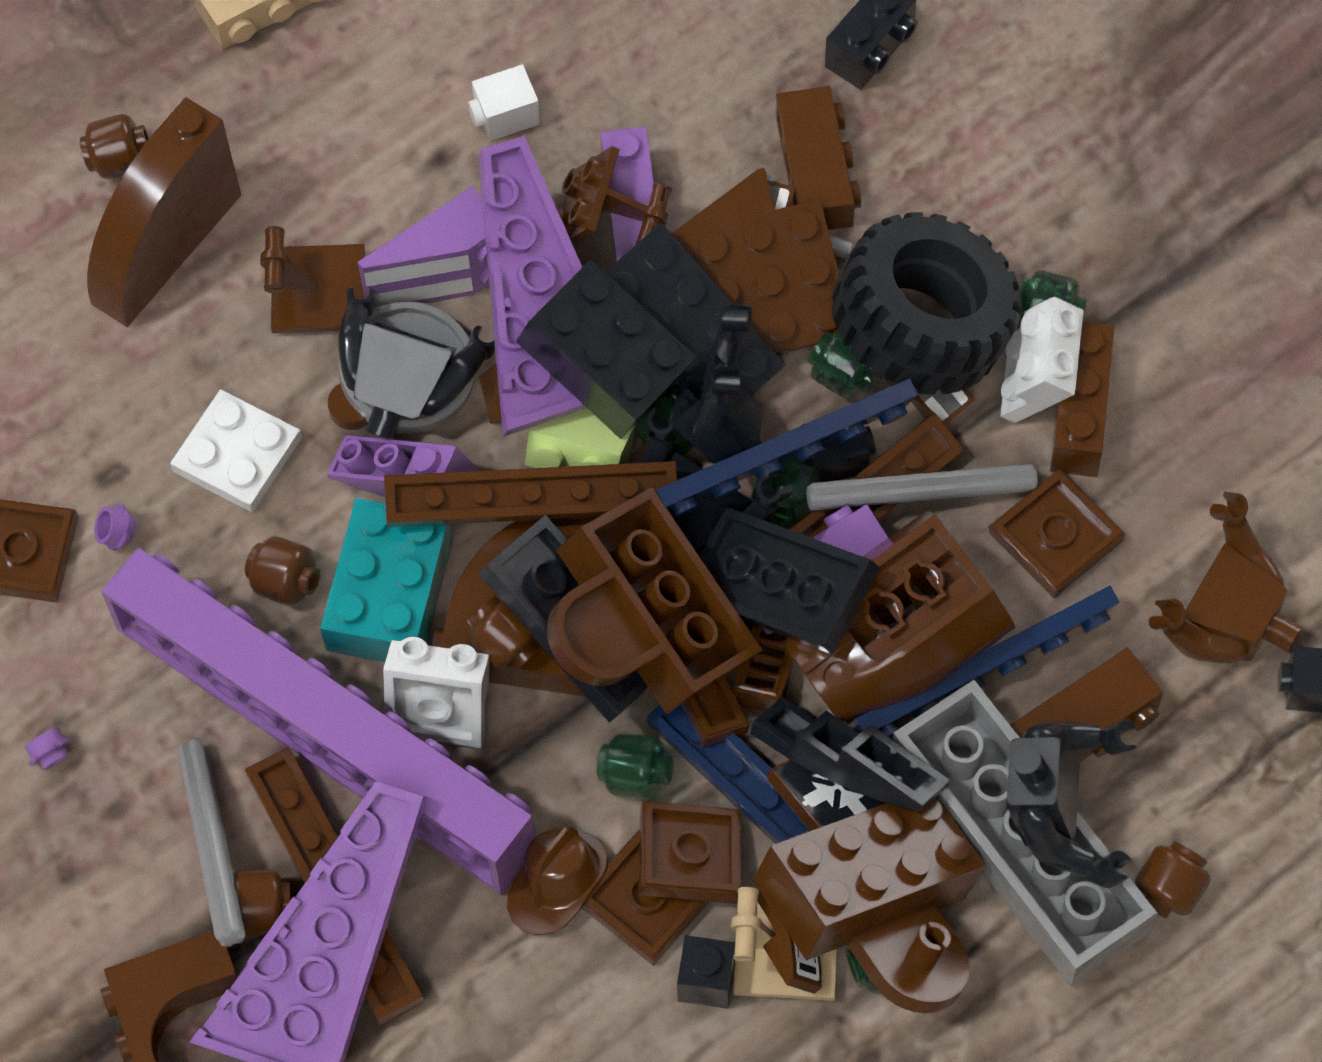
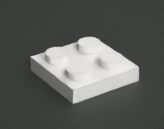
[170,389,302,513]

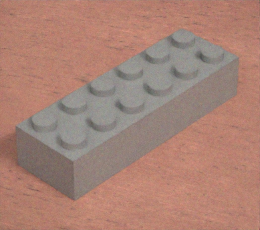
[893,680,1157,987]

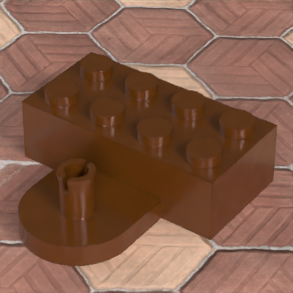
[547,487,762,714]
[753,797,986,1013]

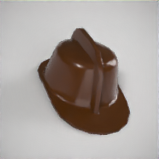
[507,825,607,936]

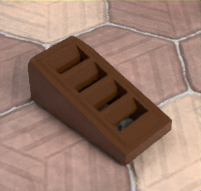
[732,624,794,711]

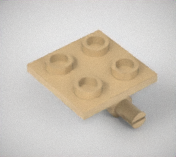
[731,887,837,1001]

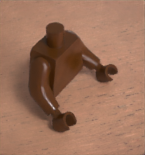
[1149,492,1303,664]

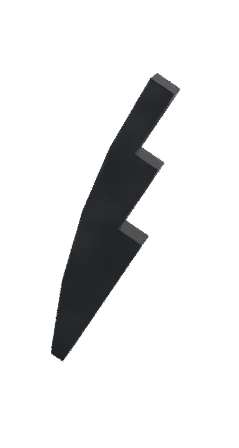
[750,697,950,812]

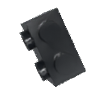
[825,0,918,90]

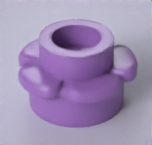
[94,504,136,550]
[25,727,71,770]

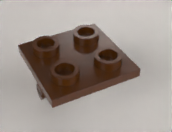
[558,146,672,245]
[260,226,365,333]

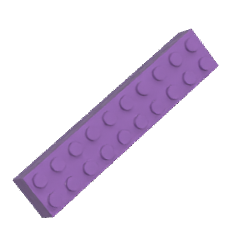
[101,547,535,895]

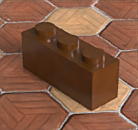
[776,86,861,230]
[1050,322,1115,477]
[1010,647,1163,762]

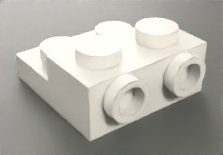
[1000,297,1083,423]
[383,637,489,748]

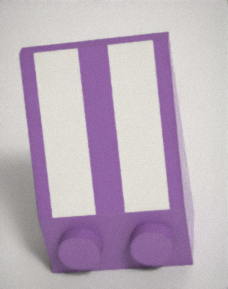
[358,186,490,309]

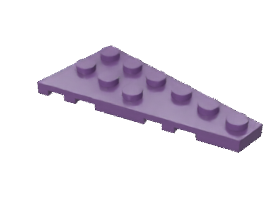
[478,136,587,437]
[190,781,428,1062]

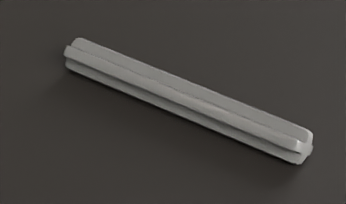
[806,464,1038,510]
[178,739,245,947]

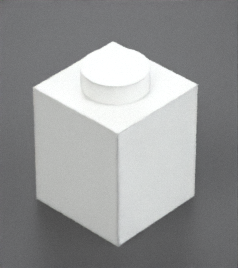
[467,64,541,141]

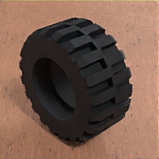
[831,212,1022,395]

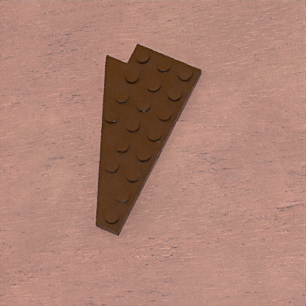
[479,168,841,424]

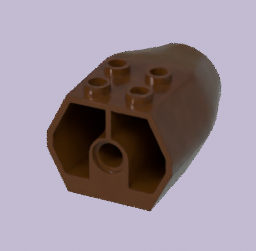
[782,510,1016,722]

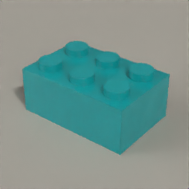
[320,498,453,662]

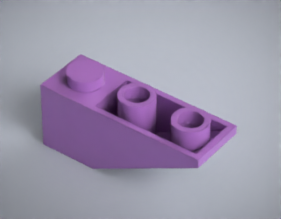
[327,435,479,497]

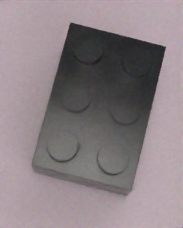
[515,259,696,439]

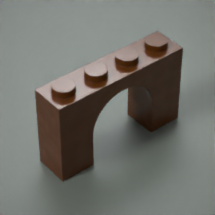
[100,930,238,1062]

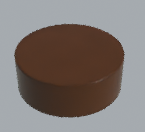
[328,383,368,430]

